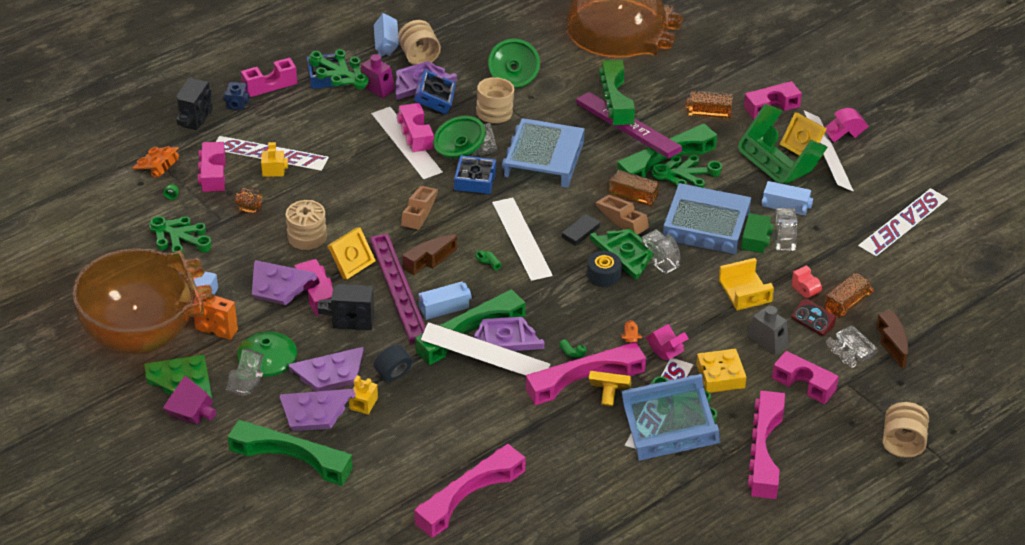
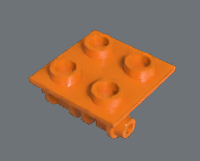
[132,146,179,178]

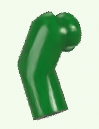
[475,250,502,271]
[559,339,587,359]

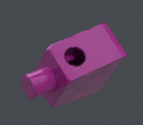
[361,54,395,98]
[163,376,216,425]

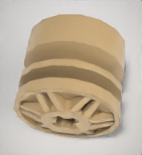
[398,20,441,65]
[476,78,514,123]
[285,200,327,250]
[883,402,929,458]

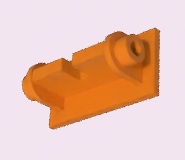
[621,320,642,342]

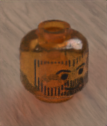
[234,187,262,213]

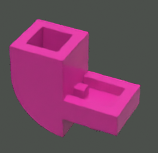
[825,108,869,142]
[645,324,689,360]

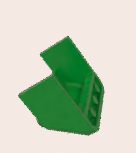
[738,103,828,184]

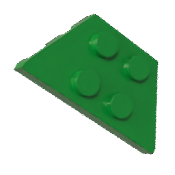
[590,229,654,280]

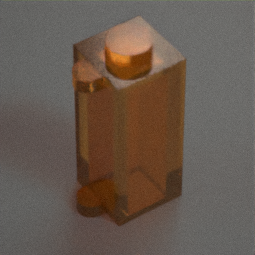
[686,91,733,119]
[609,170,659,207]
[824,272,874,318]

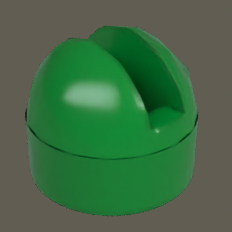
[163,184,179,200]

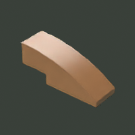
[401,186,438,230]
[595,195,649,235]

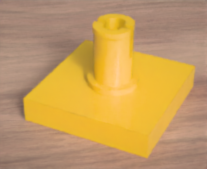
[780,112,827,156]
[328,227,376,279]
[589,371,632,406]

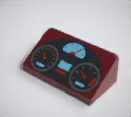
[791,298,836,336]

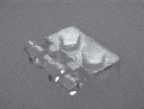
[826,325,878,368]

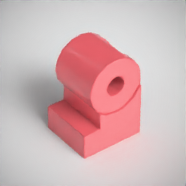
[791,265,822,298]

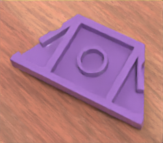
[396,61,457,100]
[252,260,317,305]
[474,317,544,351]
[289,347,364,392]
[280,389,356,431]

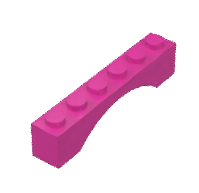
[525,342,646,405]
[748,391,785,499]
[414,444,525,538]

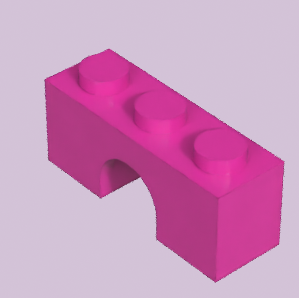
[241,58,297,97]
[744,81,802,119]
[396,103,434,152]
[198,142,226,192]
[294,259,333,316]
[772,351,839,404]

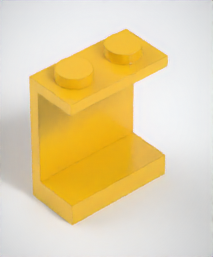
[718,258,774,310]

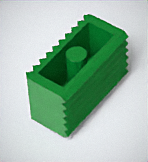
[741,213,774,254]

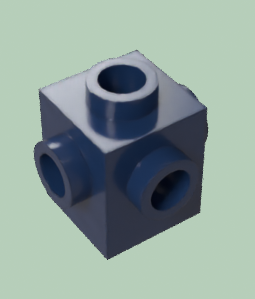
[223,82,250,110]

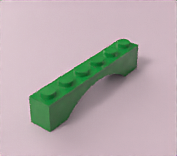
[599,60,635,125]
[617,124,717,187]
[415,289,526,365]
[227,420,353,486]

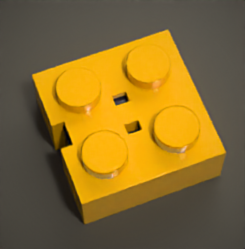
[696,349,746,393]

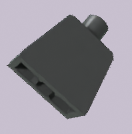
[747,306,788,355]

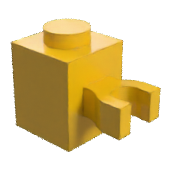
[261,142,288,177]
[349,375,378,415]

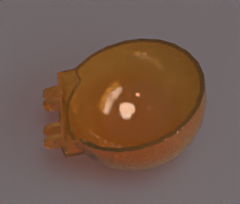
[566,0,684,57]
[72,248,216,355]

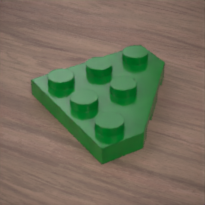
[144,355,212,399]

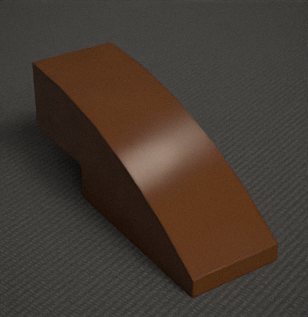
[402,234,457,275]
[876,309,908,368]

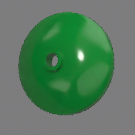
[488,39,540,88]
[433,116,486,158]
[237,331,297,377]

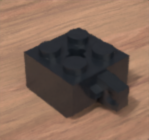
[176,77,213,130]
[318,284,375,330]

